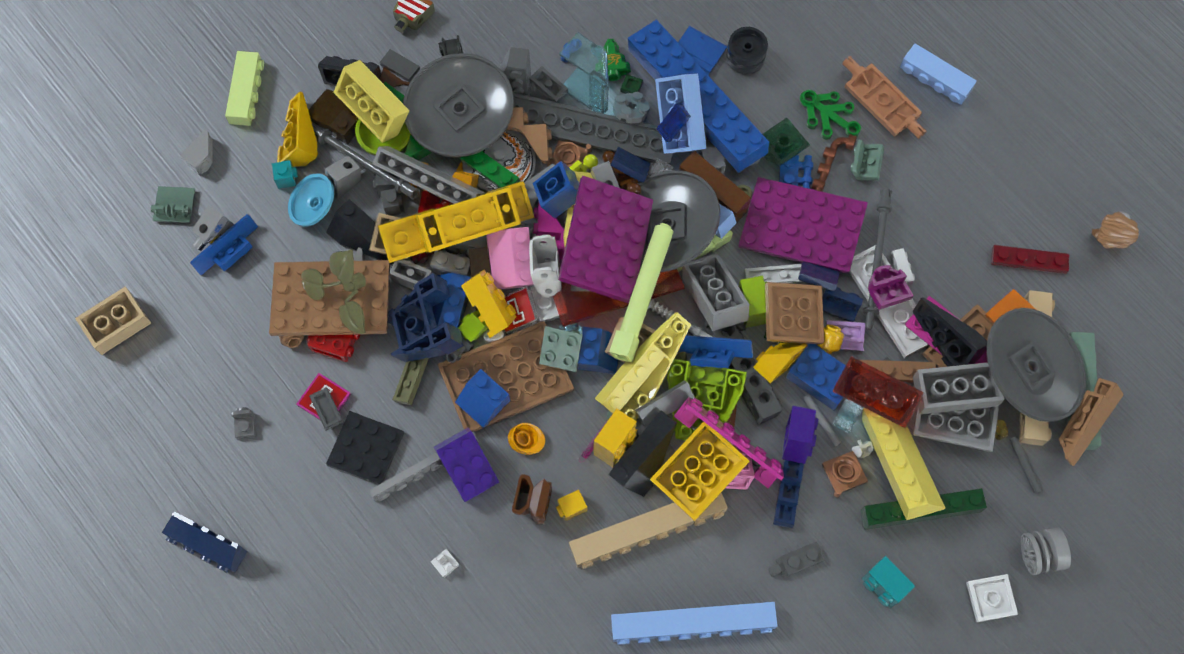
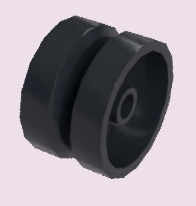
[726,26,768,74]

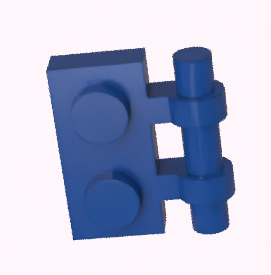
[779,154,813,189]

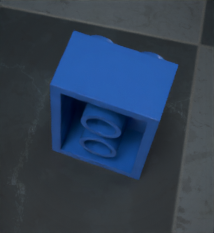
[786,344,859,411]

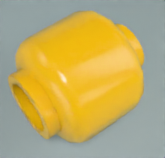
[817,324,844,354]

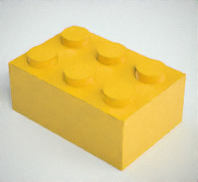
[594,408,638,468]

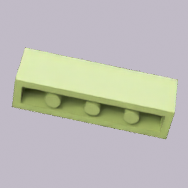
[225,51,264,126]

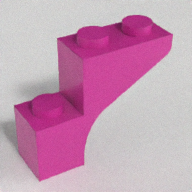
[533,201,565,260]

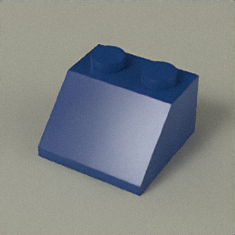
[578,326,618,374]
[455,369,511,429]

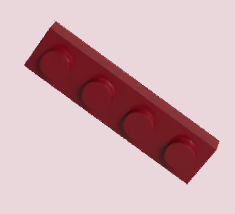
[991,245,1069,274]

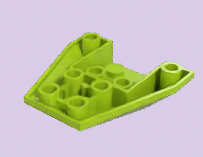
[667,359,747,441]

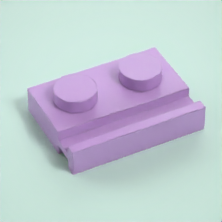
[825,320,865,351]

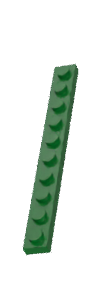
[383,82,520,188]

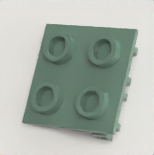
[151,186,195,223]
[539,326,583,372]

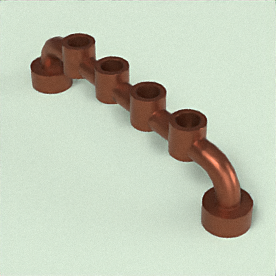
[812,134,857,192]

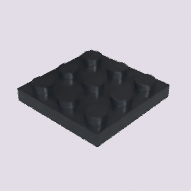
[326,411,404,485]

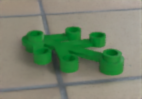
[800,90,861,140]

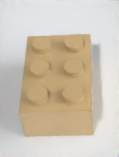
[75,286,151,355]

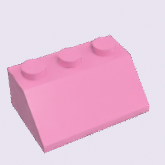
[486,227,534,289]

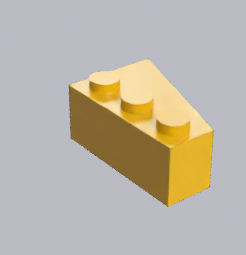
[461,270,517,338]

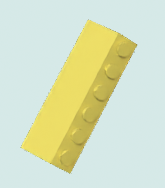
[862,403,945,520]

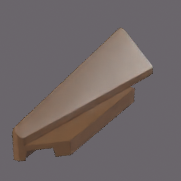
[1059,378,1123,466]

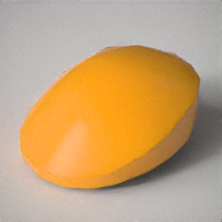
[508,423,545,455]

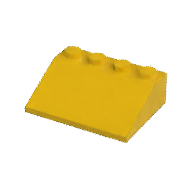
[650,422,750,521]

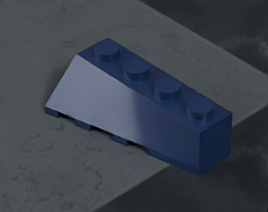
[162,512,248,573]

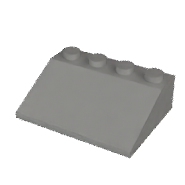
[913,397,999,452]

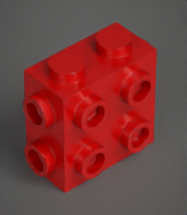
[307,334,361,362]

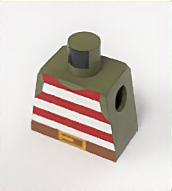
[393,0,435,33]

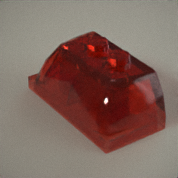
[833,356,924,429]

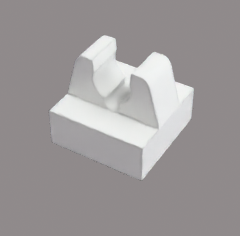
[431,549,459,578]

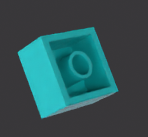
[861,556,915,608]

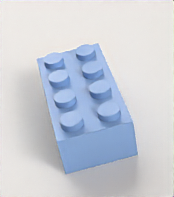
[655,73,706,154]

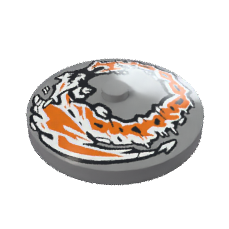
[462,130,536,194]

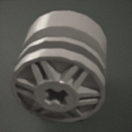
[1021,527,1071,575]

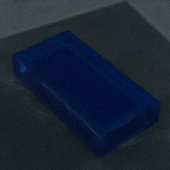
[656,102,691,142]

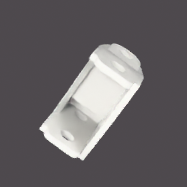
[529,235,562,297]

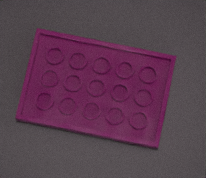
[558,176,653,303]
[739,177,868,274]

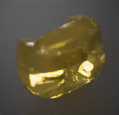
[995,419,1009,440]

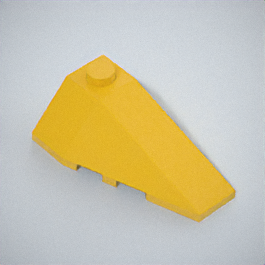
[277,91,318,167]

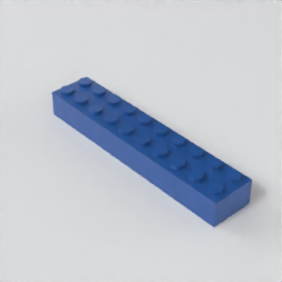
[628,19,769,173]

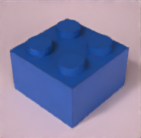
[532,161,579,218]

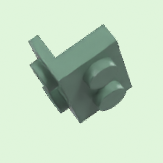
[851,140,884,181]

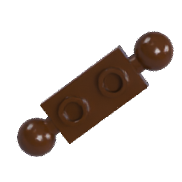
[602,151,641,195]

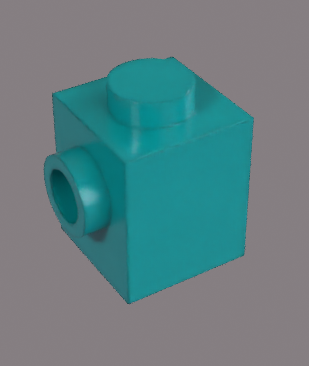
[272,160,298,189]

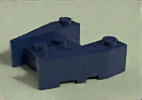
[388,273,464,362]

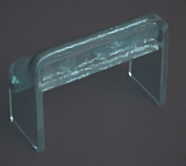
[559,32,609,114]

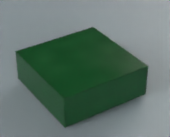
[620,74,643,94]

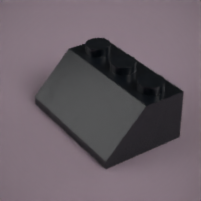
[318,56,382,86]

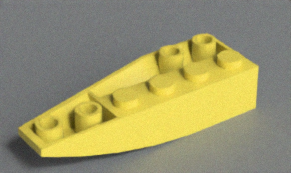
[595,312,691,421]

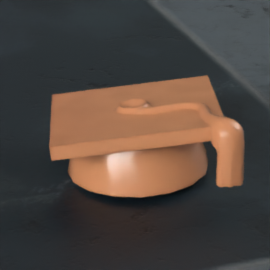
[547,140,592,167]
[822,451,868,498]

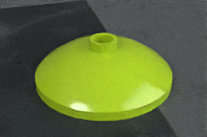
[355,119,411,156]

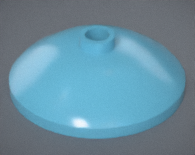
[288,174,334,227]

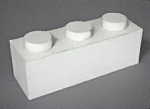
[890,248,915,285]

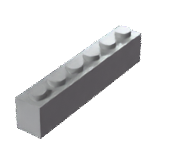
[372,146,485,204]

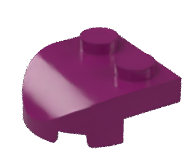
[868,265,914,310]

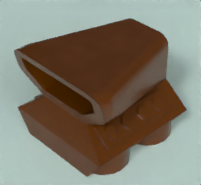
[512,474,552,525]

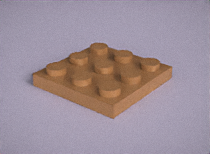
[765,282,824,344]

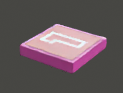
[296,373,351,421]

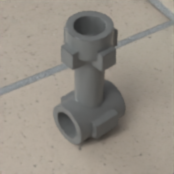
[446,338,474,363]

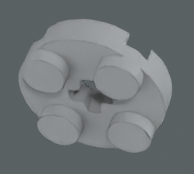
[613,92,650,124]

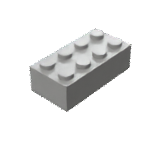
[682,253,749,331]
[913,363,1004,414]

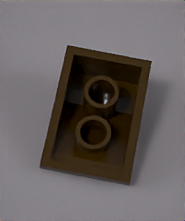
[308,89,359,145]

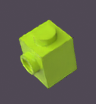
[458,310,488,342]

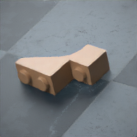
[505,107,553,164]

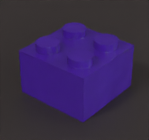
[782,406,819,464]

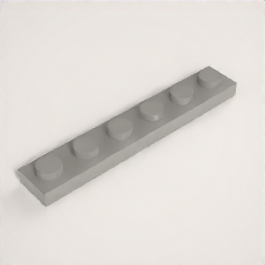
[369,431,479,501]

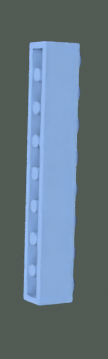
[611,602,778,645]

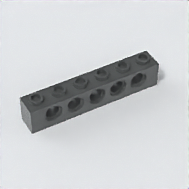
[703,321,783,425]

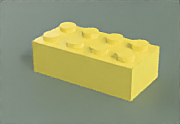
[334,60,410,143]

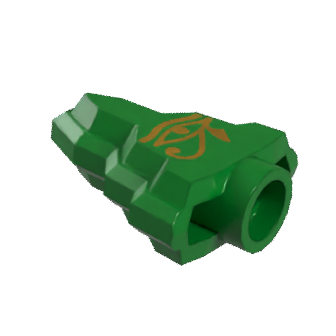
[595,39,631,81]

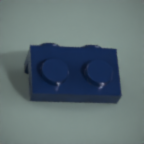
[822,287,864,322]

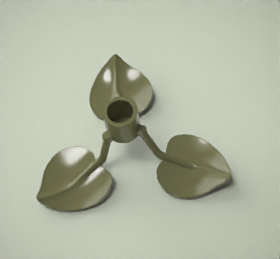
[301,250,366,334]

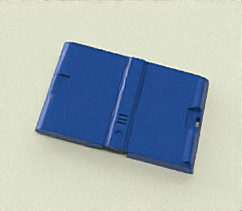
[678,26,728,76]

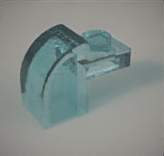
[832,393,866,433]

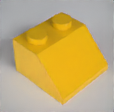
[753,343,808,383]

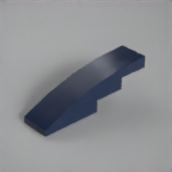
[773,460,804,528]

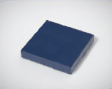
[611,147,651,183]
[798,261,840,291]

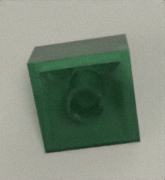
[763,118,810,166]

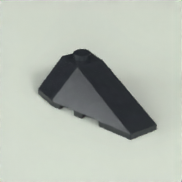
[326,199,394,266]
[912,297,987,367]
[608,410,677,497]

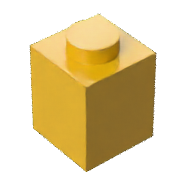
[556,489,587,521]

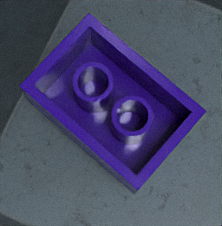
[433,428,499,502]

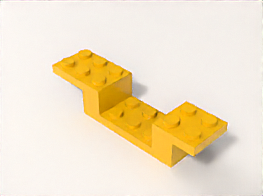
[377,181,535,263]

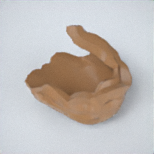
[1092,212,1139,249]

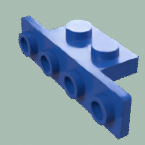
[190,214,258,275]
[679,335,754,369]

